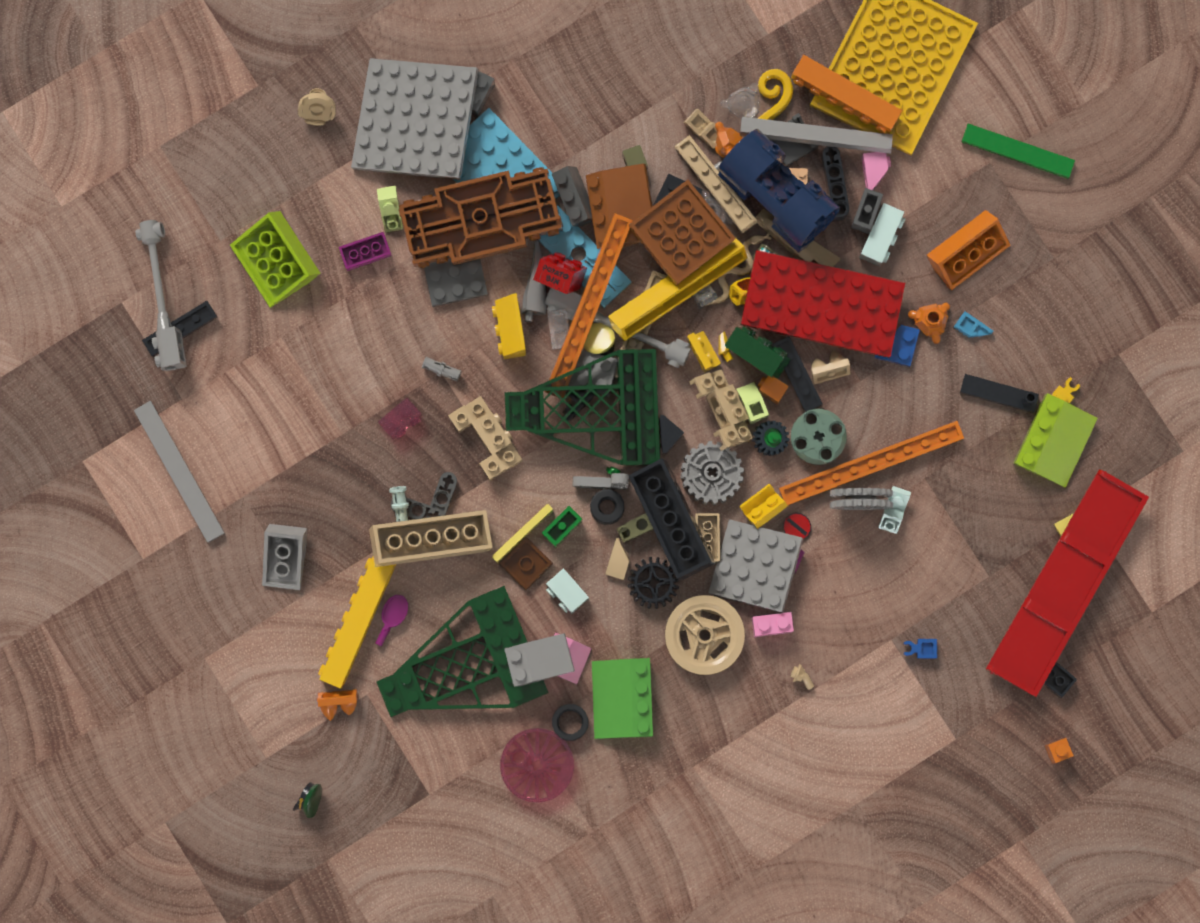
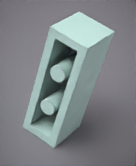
[859,203,905,267]

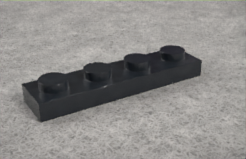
[142,301,218,357]
[772,336,823,412]

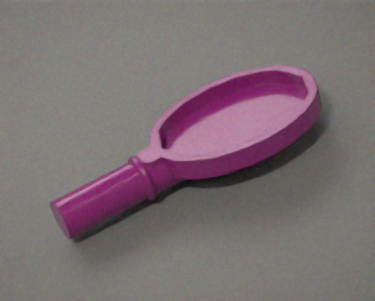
[375,595,409,647]

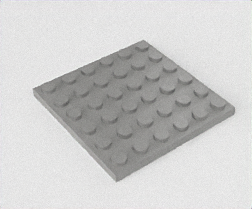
[351,58,479,180]

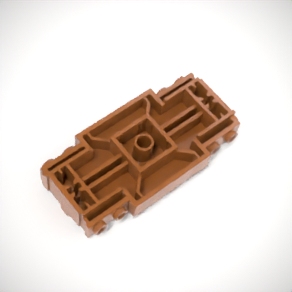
[399,167,563,268]

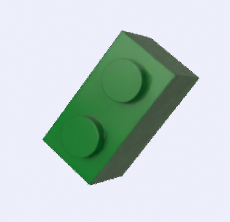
[542,506,583,548]

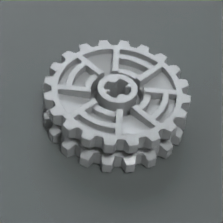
[681,441,744,505]
[830,488,893,510]

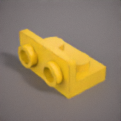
[686,331,721,373]
[740,484,788,529]

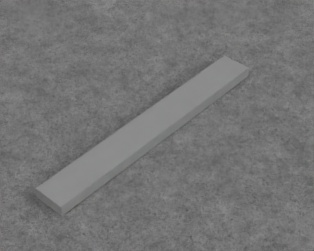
[740,117,893,154]
[134,401,225,543]

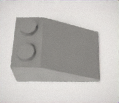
[262,524,307,590]
[505,633,575,687]

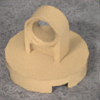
[298,88,336,126]

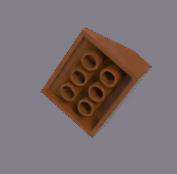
[585,163,652,249]

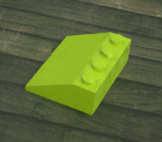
[230,211,321,307]
[1013,393,1098,488]

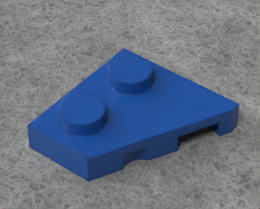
[874,325,920,367]

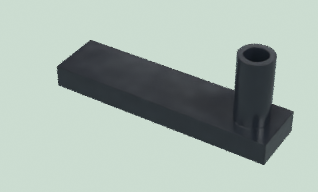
[960,374,1039,413]

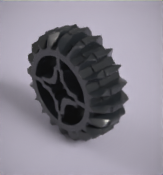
[628,557,680,609]

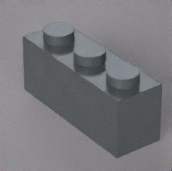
[552,166,593,227]

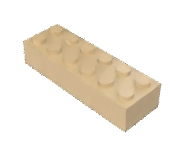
[369,510,492,567]

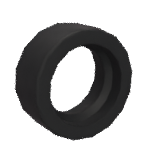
[552,704,588,741]

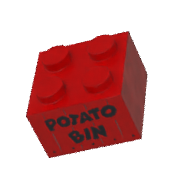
[533,252,587,294]

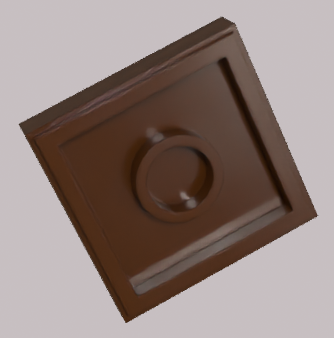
[499,537,553,591]

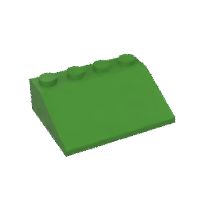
[592,658,653,739]

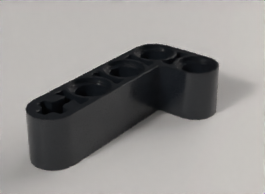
[821,146,849,222]

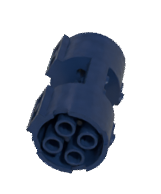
[717,129,840,253]

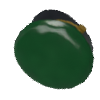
[293,782,323,818]

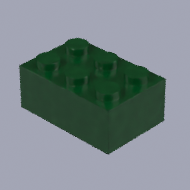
[724,326,791,378]

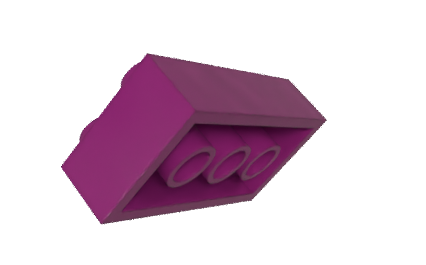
[339,232,392,271]

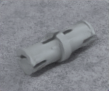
[422,357,462,382]

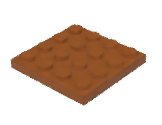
[629,179,736,286]

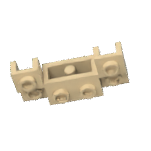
[689,370,753,451]
[448,396,522,481]

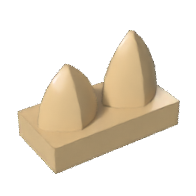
[811,350,850,384]

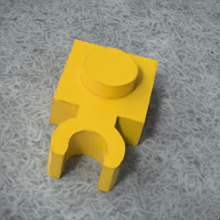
[1051,377,1080,403]

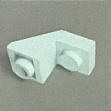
[878,486,911,534]

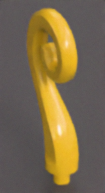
[758,69,793,120]

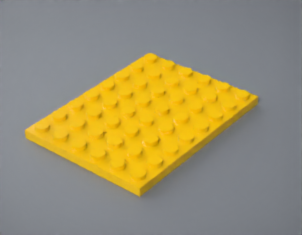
[810,0,978,156]

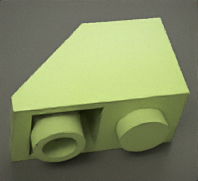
[377,186,403,232]
[736,382,769,424]

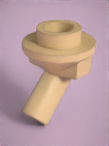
[790,664,814,690]

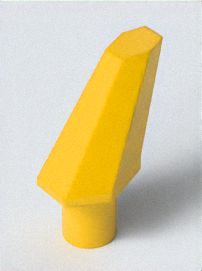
[718,331,733,362]

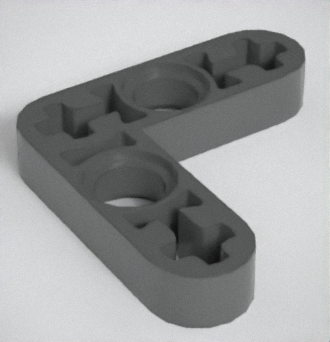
[391,472,457,520]

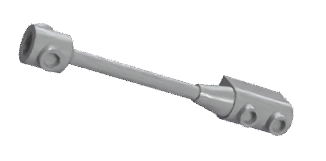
[135,220,187,371]
[545,288,691,368]

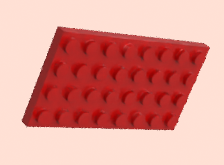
[740,250,905,358]

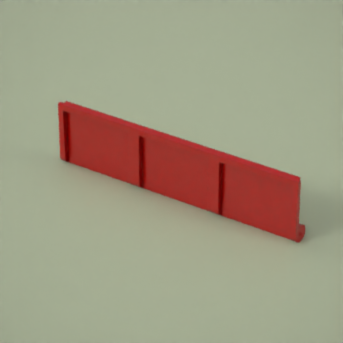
[986,469,1149,697]

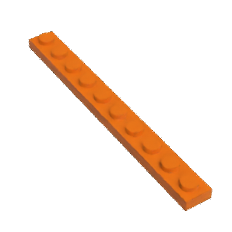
[544,213,633,398]
[778,421,964,505]

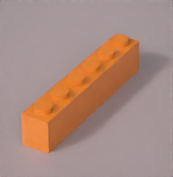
[791,54,903,134]

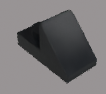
[562,392,595,422]

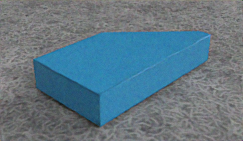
[953,311,993,338]

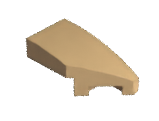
[606,538,630,580]

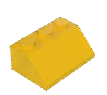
[492,293,526,359]

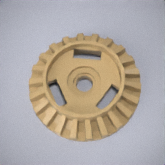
[665,595,745,675]

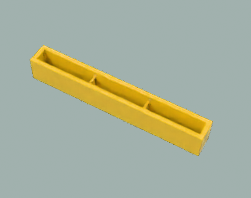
[608,239,747,341]
[318,557,397,689]

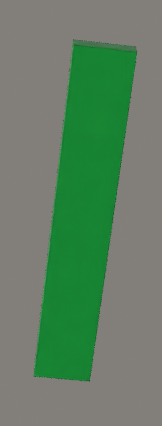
[961,123,1075,179]

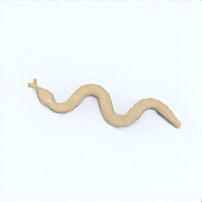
[704,233,771,306]

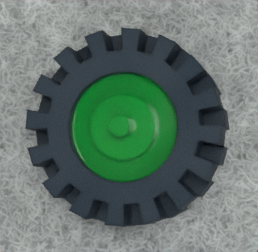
[752,420,790,456]

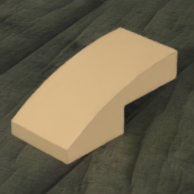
[684,109,717,149]

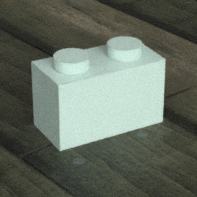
[546,568,589,614]

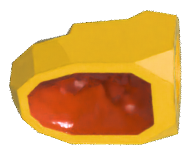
[729,277,750,306]

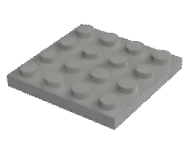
[709,519,803,613]

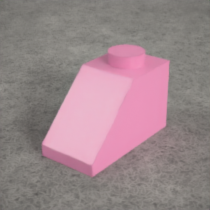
[861,152,891,190]

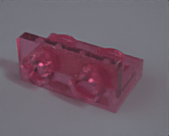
[378,398,422,440]

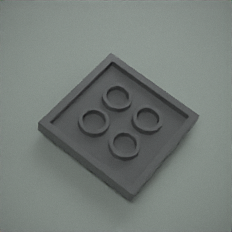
[424,258,488,307]

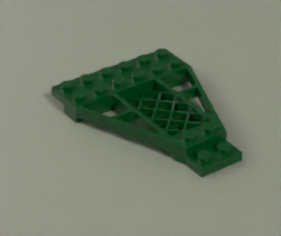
[504,349,660,465]
[376,586,549,717]

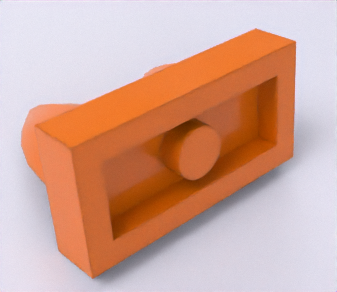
[317,689,358,721]

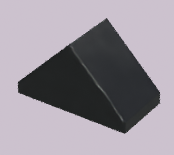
[659,415,684,456]

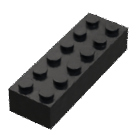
[629,458,716,581]

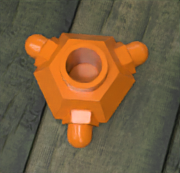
[715,122,743,158]
[908,302,950,344]

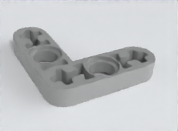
[572,473,629,490]

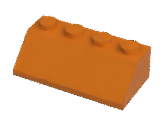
[926,210,1011,291]

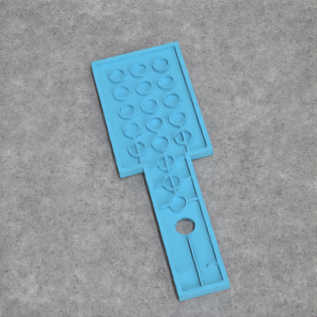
[453,108,632,308]

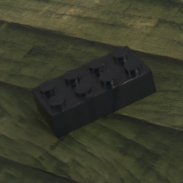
[1044,662,1077,698]

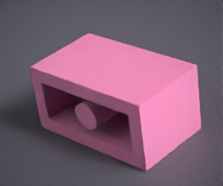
[751,612,794,637]

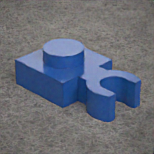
[903,639,937,659]

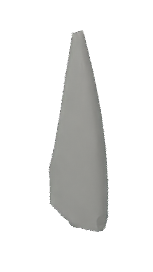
[522,240,547,323]

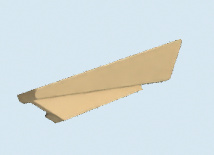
[755,209,840,267]

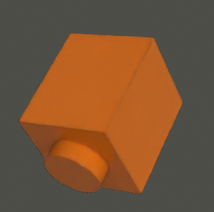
[758,376,789,405]
[1044,738,1074,764]

